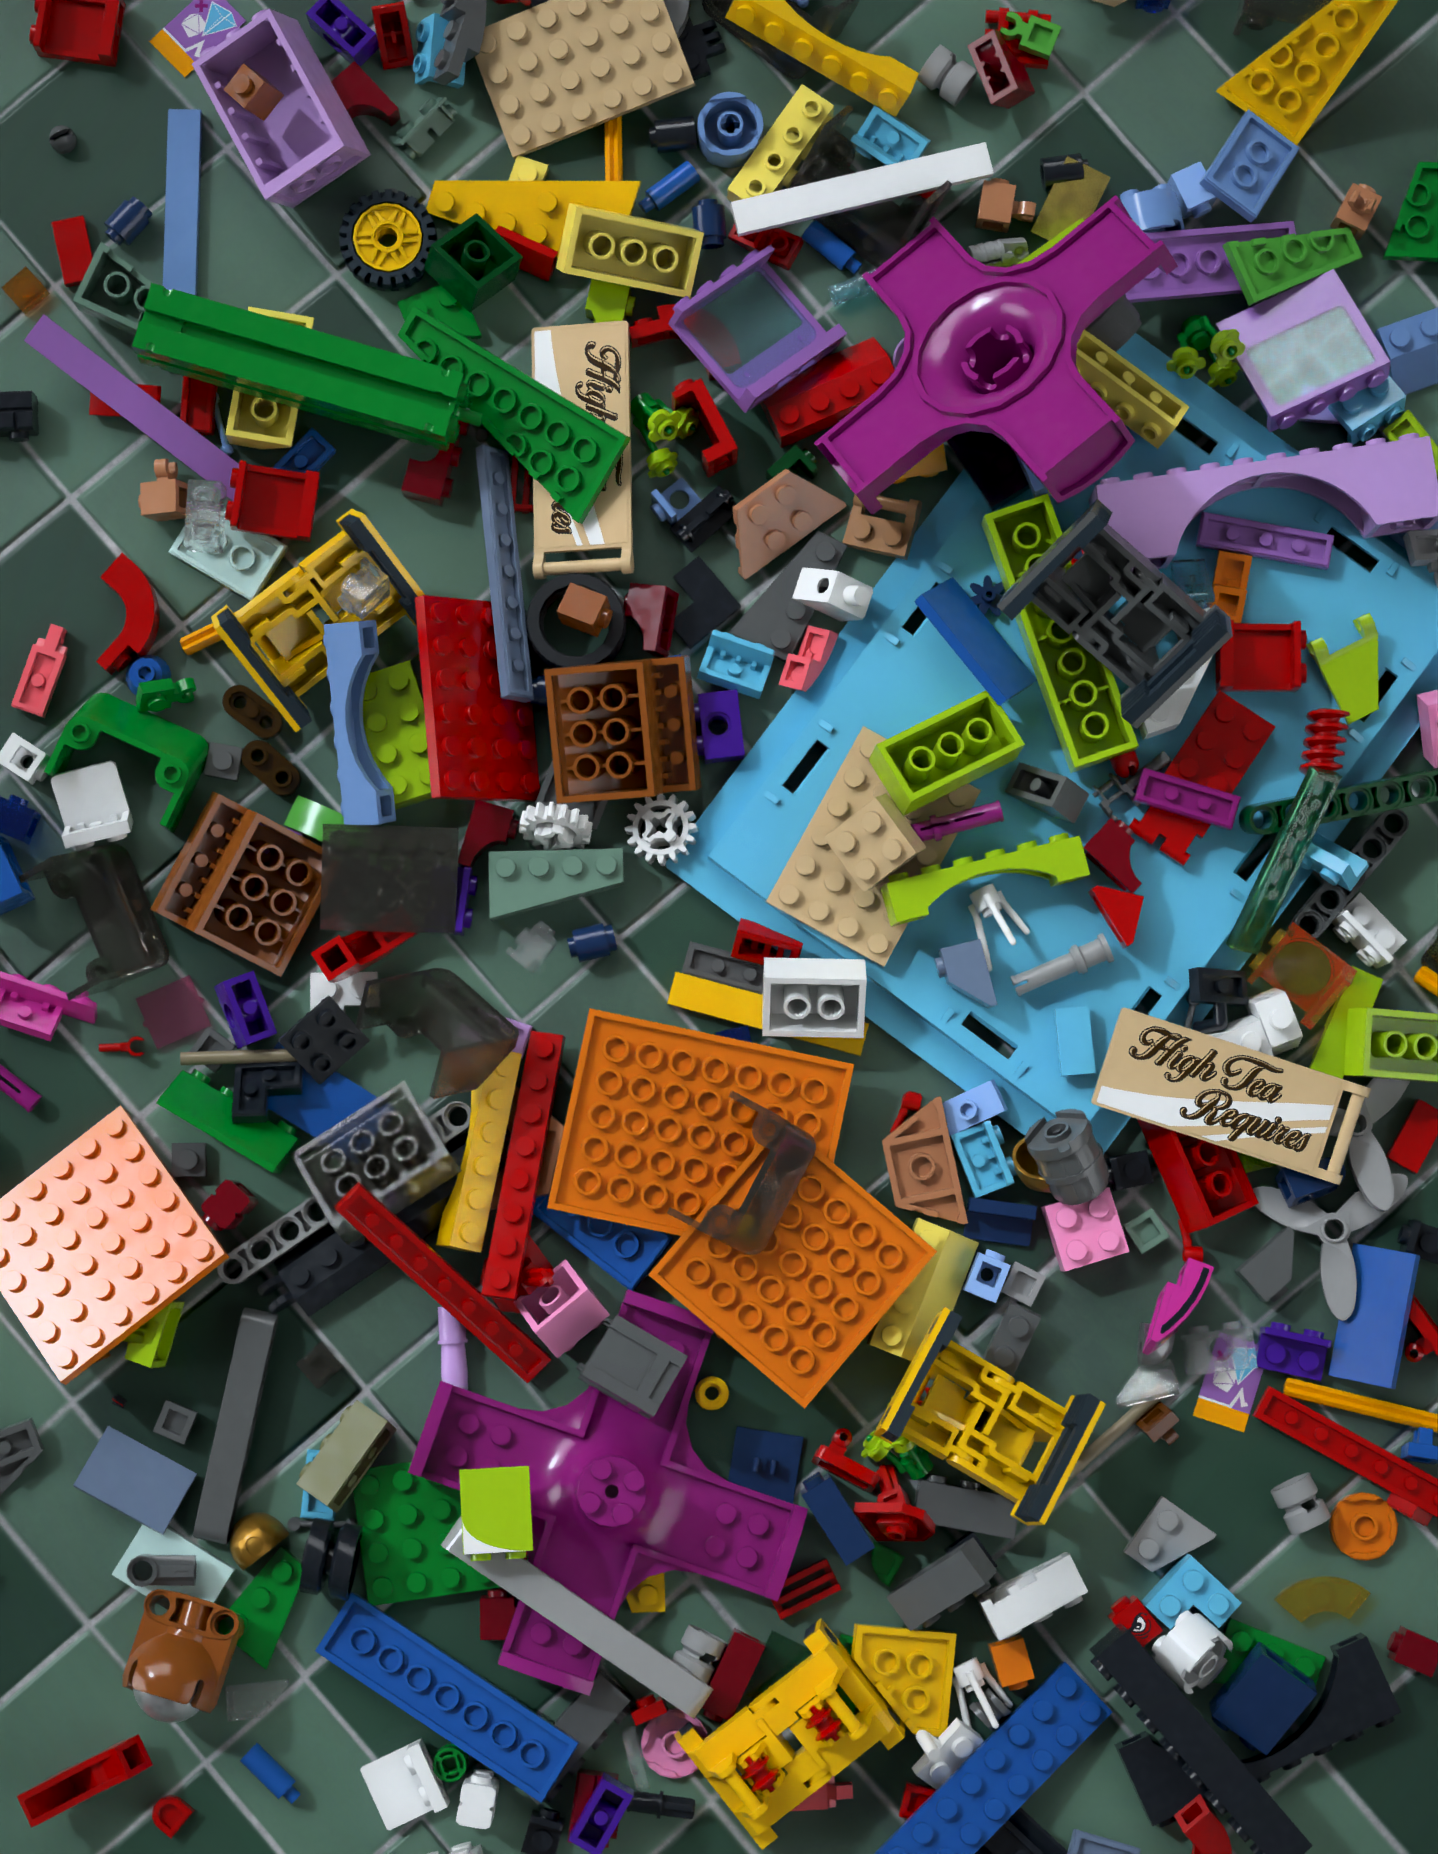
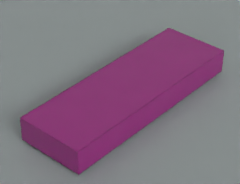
[1133,768,1241,830]

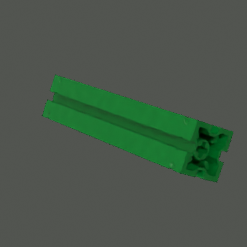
[132,283,483,452]

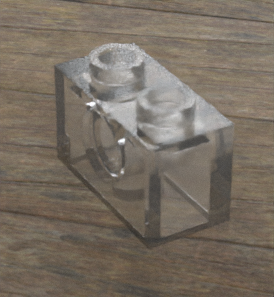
[184,479,227,553]
[1180,1321,1258,1376]

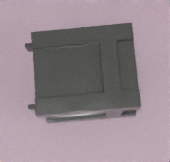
[576,1314,688,1419]

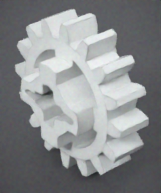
[625,793,699,866]
[519,802,593,850]

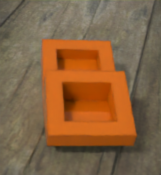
[1209,550,1253,623]

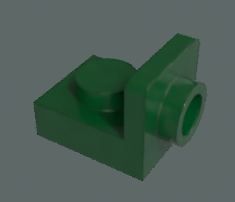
[766,444,818,481]

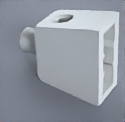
[792,567,873,622]
[1245,988,1303,1056]

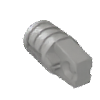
[967,237,1029,267]

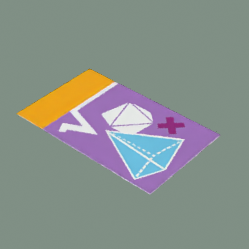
[149,0,246,77]
[1193,1332,1263,1432]

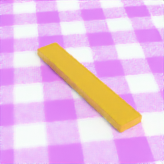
[667,972,869,1056]

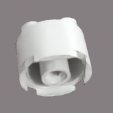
[1152,1610,1233,1694]

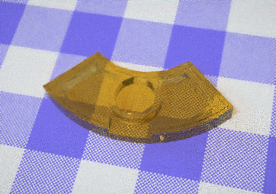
[1274,1576,1371,1623]

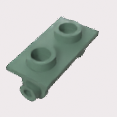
[393,96,457,160]

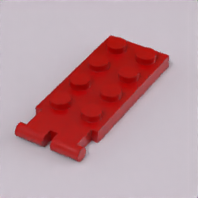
[1128,690,1275,866]

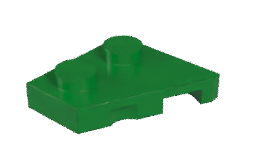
[397,285,482,340]

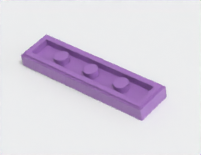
[1196,512,1334,570]

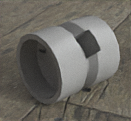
[917,44,978,106]
[1270,1472,1331,1535]
[672,1624,728,1685]

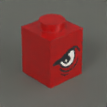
[1107,1595,1163,1647]

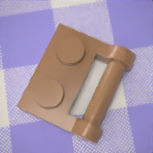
[842,494,922,560]

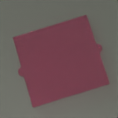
[136,975,212,1049]

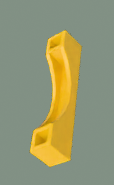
[725,0,919,117]
[436,1046,522,1253]

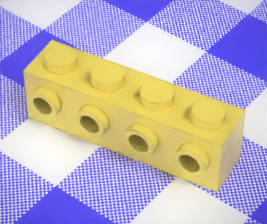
[727,84,835,202]
[1076,329,1189,449]

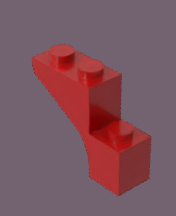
[17,1734,153,1828]

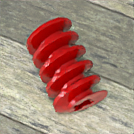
[1299,708,1350,781]

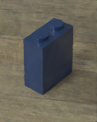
[800,1472,875,1566]
[1209,1641,1317,1756]

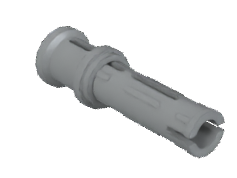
[1010,933,1114,996]

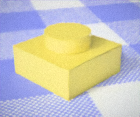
[508,155,549,181]

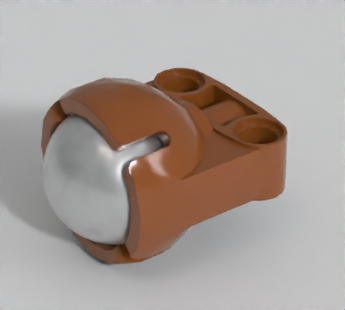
[123,1589,245,1723]

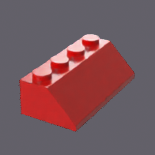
[760,337,895,448]
[1137,1119,1259,1234]

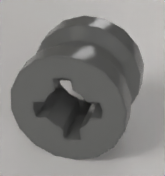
[969,1688,1012,1732]

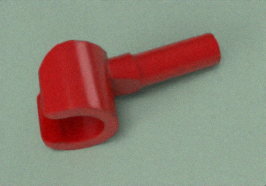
[99,1036,145,1057]
[889,1091,922,1133]
[1178,1219,1203,1263]

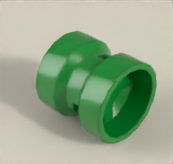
[433,1743,469,1782]

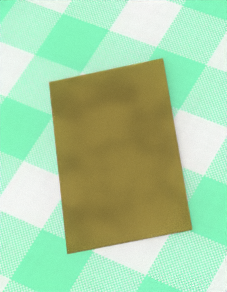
[1031,156,1111,241]

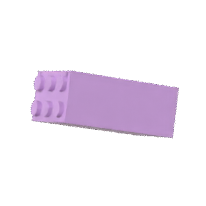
[192,9,371,208]

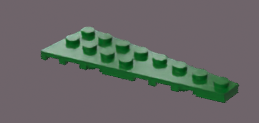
[398,306,631,524]

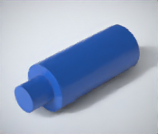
[638,161,701,214]
[801,219,863,275]
[240,1742,301,1804]

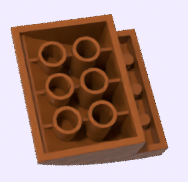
[544,655,701,804]
[150,791,343,977]

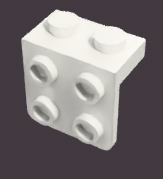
[51,761,134,850]

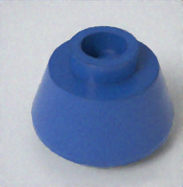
[126,655,171,695]

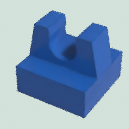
[1400,1427,1438,1465]

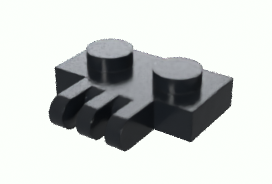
[678,16,726,81]

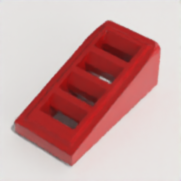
[730,918,803,965]

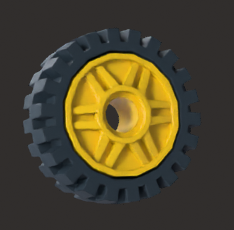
[339,189,437,291]

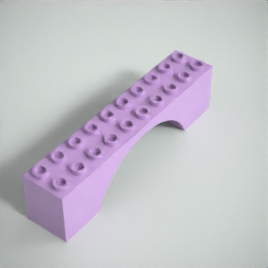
[1089,433,1438,576]

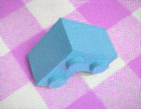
[1141,1553,1242,1630]

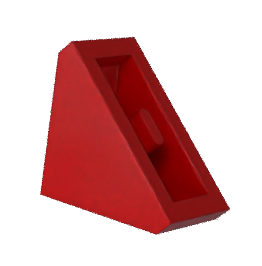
[371,1,414,70]
[1088,885,1144,949]

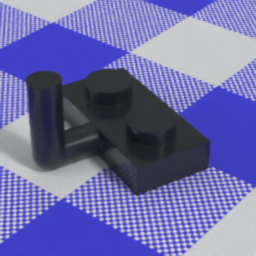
[1188,967,1248,1034]

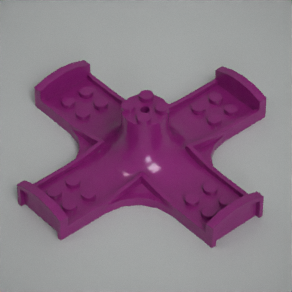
[814,195,1178,515]
[408,1290,808,1696]

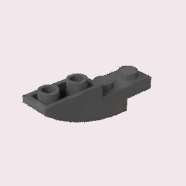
[433,0,487,86]
[964,1301,1041,1432]

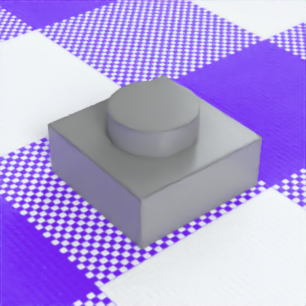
[1001,1261,1046,1307]

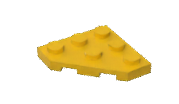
[851,1623,957,1737]

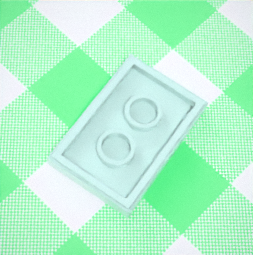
[168,496,288,601]
[111,1524,235,1610]

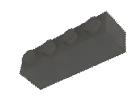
[522,1670,631,1805]

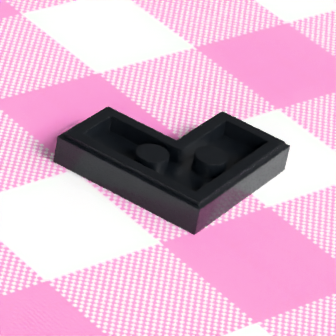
[673,556,741,649]
[231,1061,304,1124]

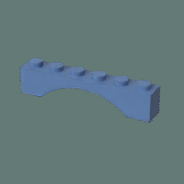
[323,620,396,826]

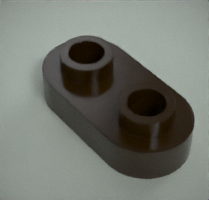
[222,685,283,740]
[242,740,301,797]

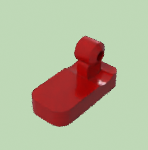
[1405,1294,1438,1362]
[811,1428,880,1492]

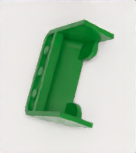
[44,693,209,833]

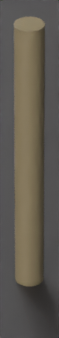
[180,1049,297,1066]
[1067,1382,1169,1482]

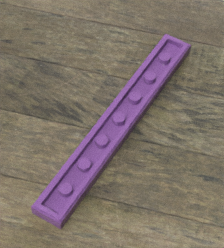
[24,314,239,501]

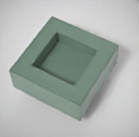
[1122,1208,1170,1254]

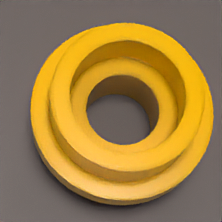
[695,1376,729,1410]

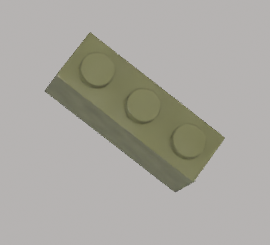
[296,1400,397,1513]

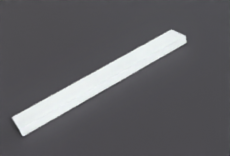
[730,142,994,237]

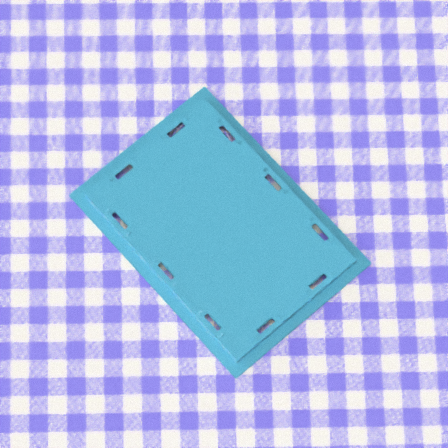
[666,333,1438,1154]

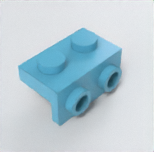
[413,13,466,89]
[850,105,931,166]
[1328,376,1406,445]
[697,630,775,699]
[1288,833,1369,891]
[950,1120,1017,1198]

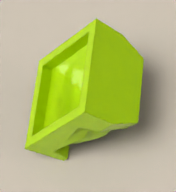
[123,1300,185,1368]

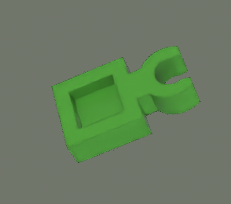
[1000,12,1062,61]

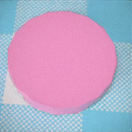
[641,1708,707,1779]

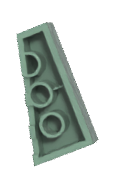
[72,242,153,336]
[488,848,624,922]

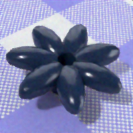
[970,575,1004,617]

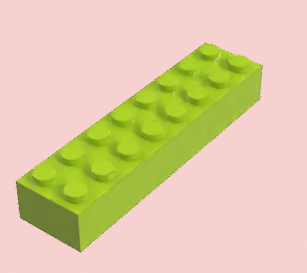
[981,493,1139,773]

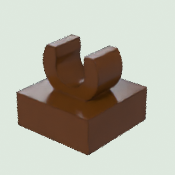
[1135,1401,1180,1446]

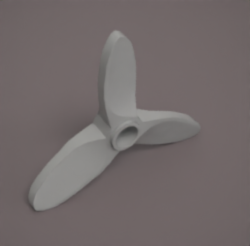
[1329,1078,1410,1212]
[1253,1173,1408,1321]

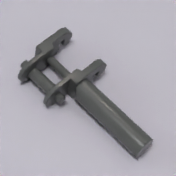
[1092,751,1171,822]

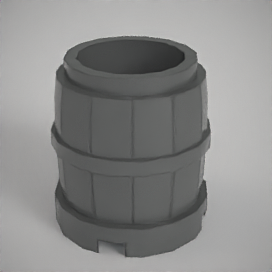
[1085,294,1142,352]
[1025,1109,1109,1205]

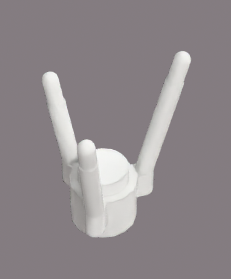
[968,883,1030,972]
[952,1657,1013,1729]

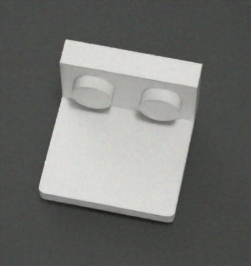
[1331,892,1407,969]
[360,1738,450,1830]

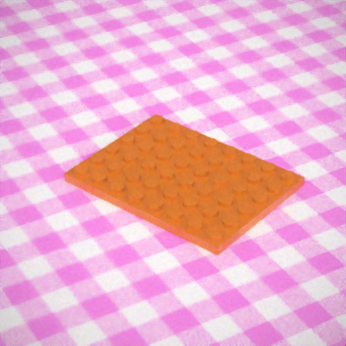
[547,1008,854,1236]

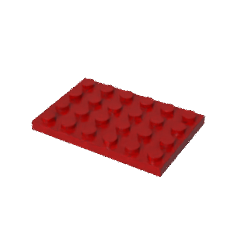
[415,595,540,802]

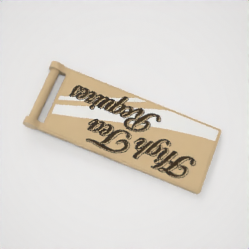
[531,320,634,580]
[1091,1007,1371,1185]

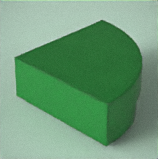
[871,1540,905,1587]

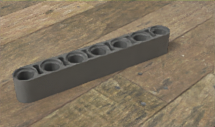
[193,1307,278,1545]

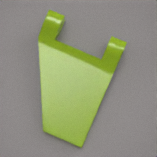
[1306,613,1379,725]

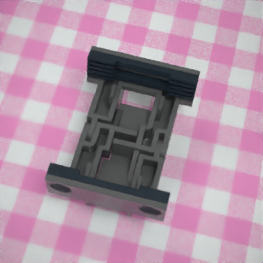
[997,499,1233,729]

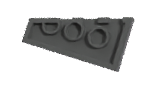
[729,531,847,662]

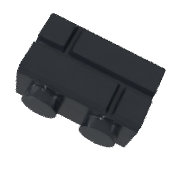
[0,391,39,442]

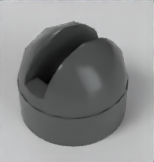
[49,125,77,154]

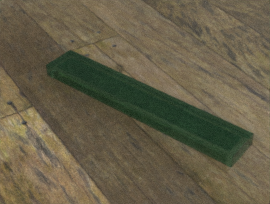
[1226,766,1342,954]

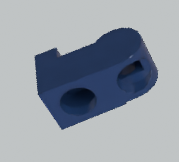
[1275,1157,1346,1208]

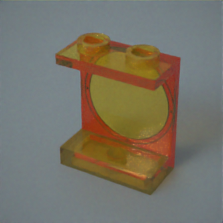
[1247,922,1357,1030]

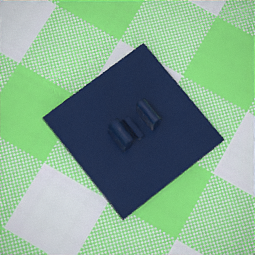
[728,1426,803,1504]

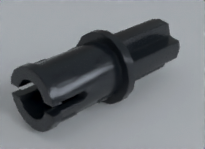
[627,1791,696,1819]

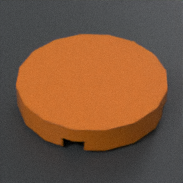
[1329,1492,1398,1561]

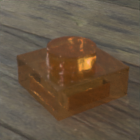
[1,266,50,315]

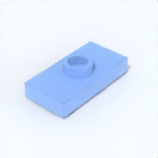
[943,1079,1008,1136]

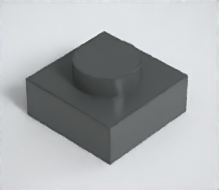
[204,742,243,782]
[189,1026,237,1073]
[172,1143,207,1177]
[153,1400,199,1444]

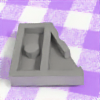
[1123,1496,1217,1572]

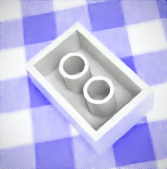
[762,957,867,1038]

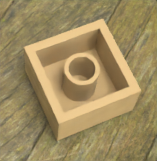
[824,793,927,892]

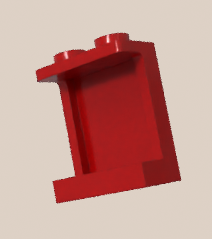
[29,0,126,67]
[672,378,738,478]
[225,460,320,542]
[1215,620,1307,692]

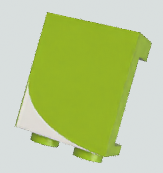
[459,1466,533,1561]

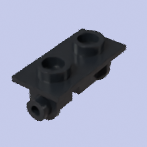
[670,485,736,553]

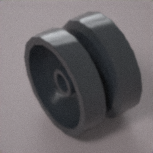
[300,1517,363,1601]

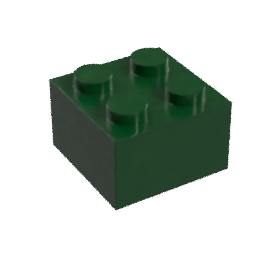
[424,213,523,312]

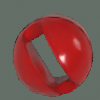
[1110,751,1139,778]

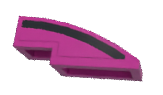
[1142,1258,1214,1355]

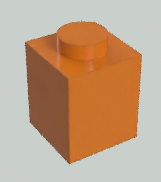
[988,1635,1035,1691]

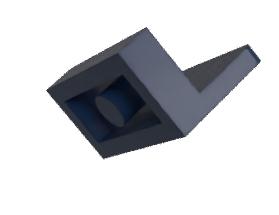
[963,1197,1037,1246]

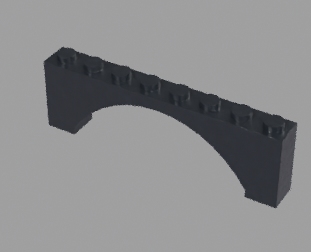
[1114,1633,1401,1827]

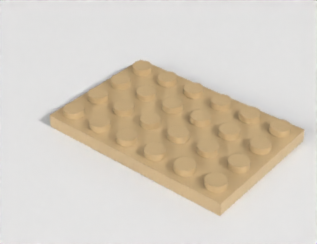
[475,0,696,159]
[766,726,981,968]

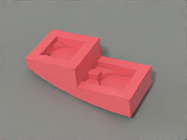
[778,625,839,692]

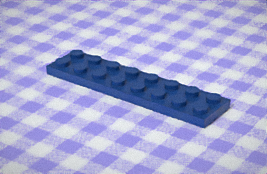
[315,1592,580,1803]
[874,1662,1112,1854]

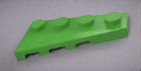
[1222,227,1363,306]

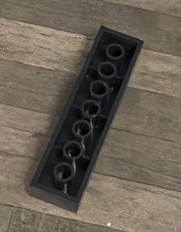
[1089,1623,1313,1854]

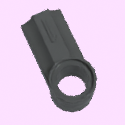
[126,1554,197,1587]

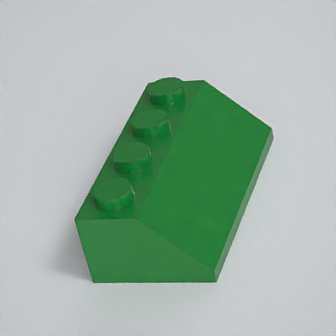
[157,1069,301,1174]

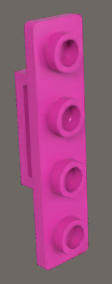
[0,971,97,1042]

